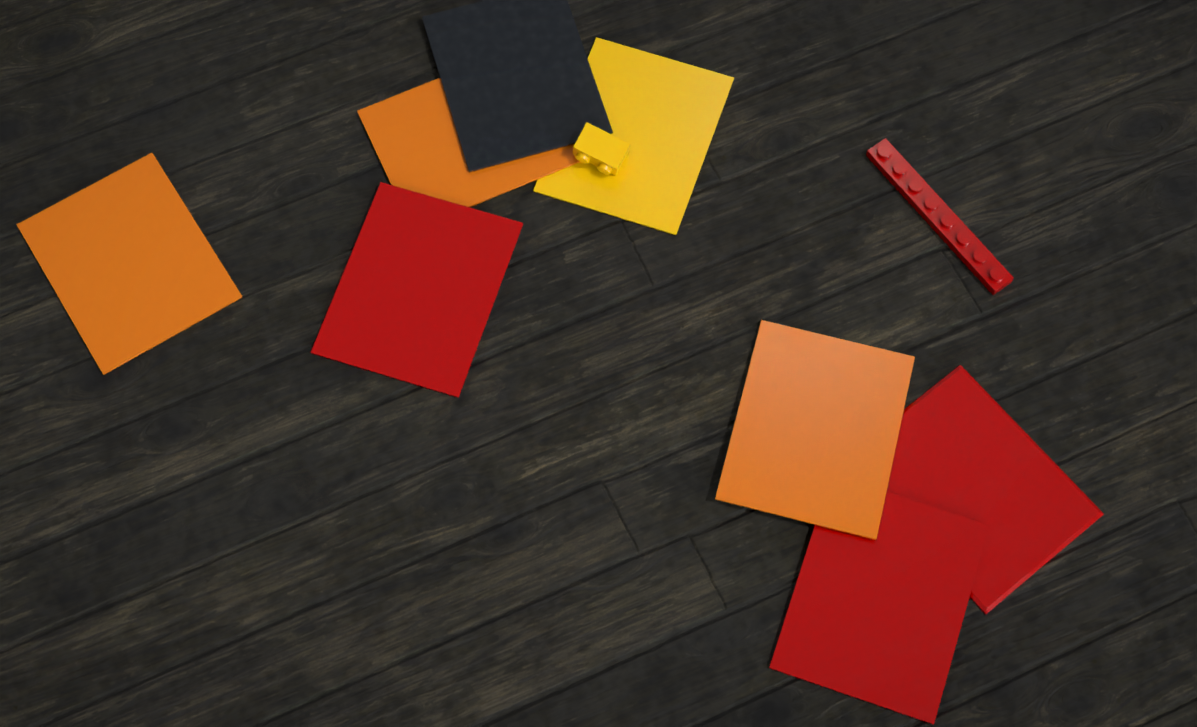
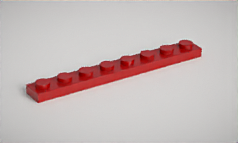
[866,138,1014,295]

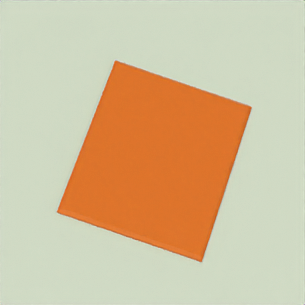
[357,78,580,207]
[16,153,243,375]
[715,320,915,540]

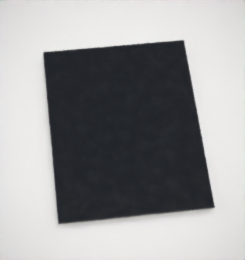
[422,0,613,172]

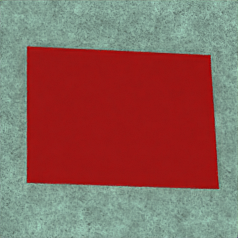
[311,182,523,398]
[887,365,1104,615]
[769,492,989,725]

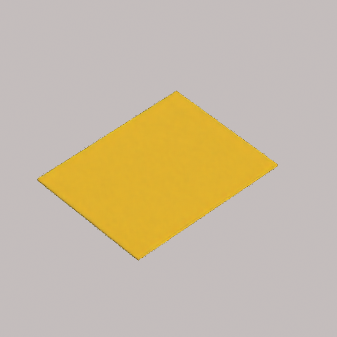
[533,37,734,235]

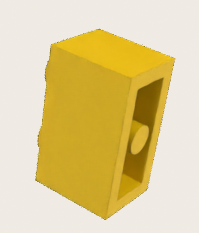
[573,122,630,176]

